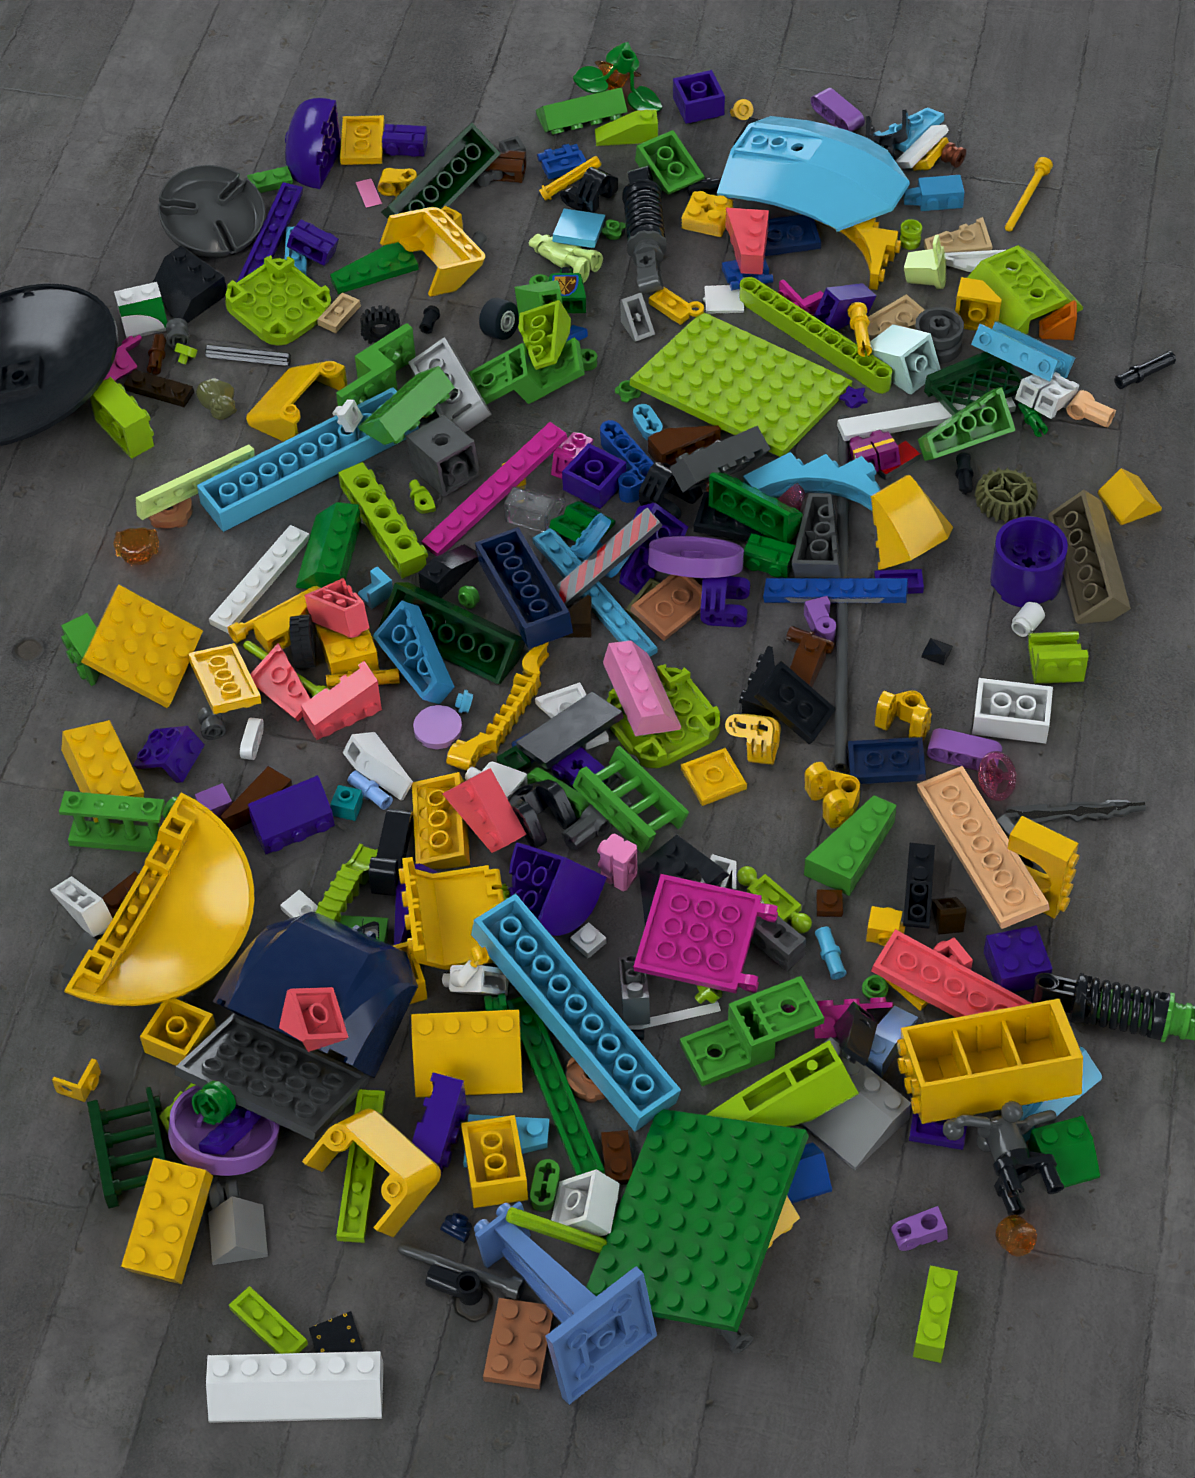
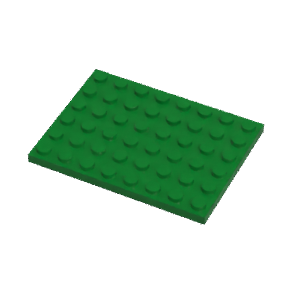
[586,1109,809,1332]

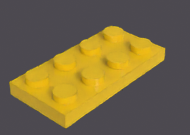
[188,643,261,714]

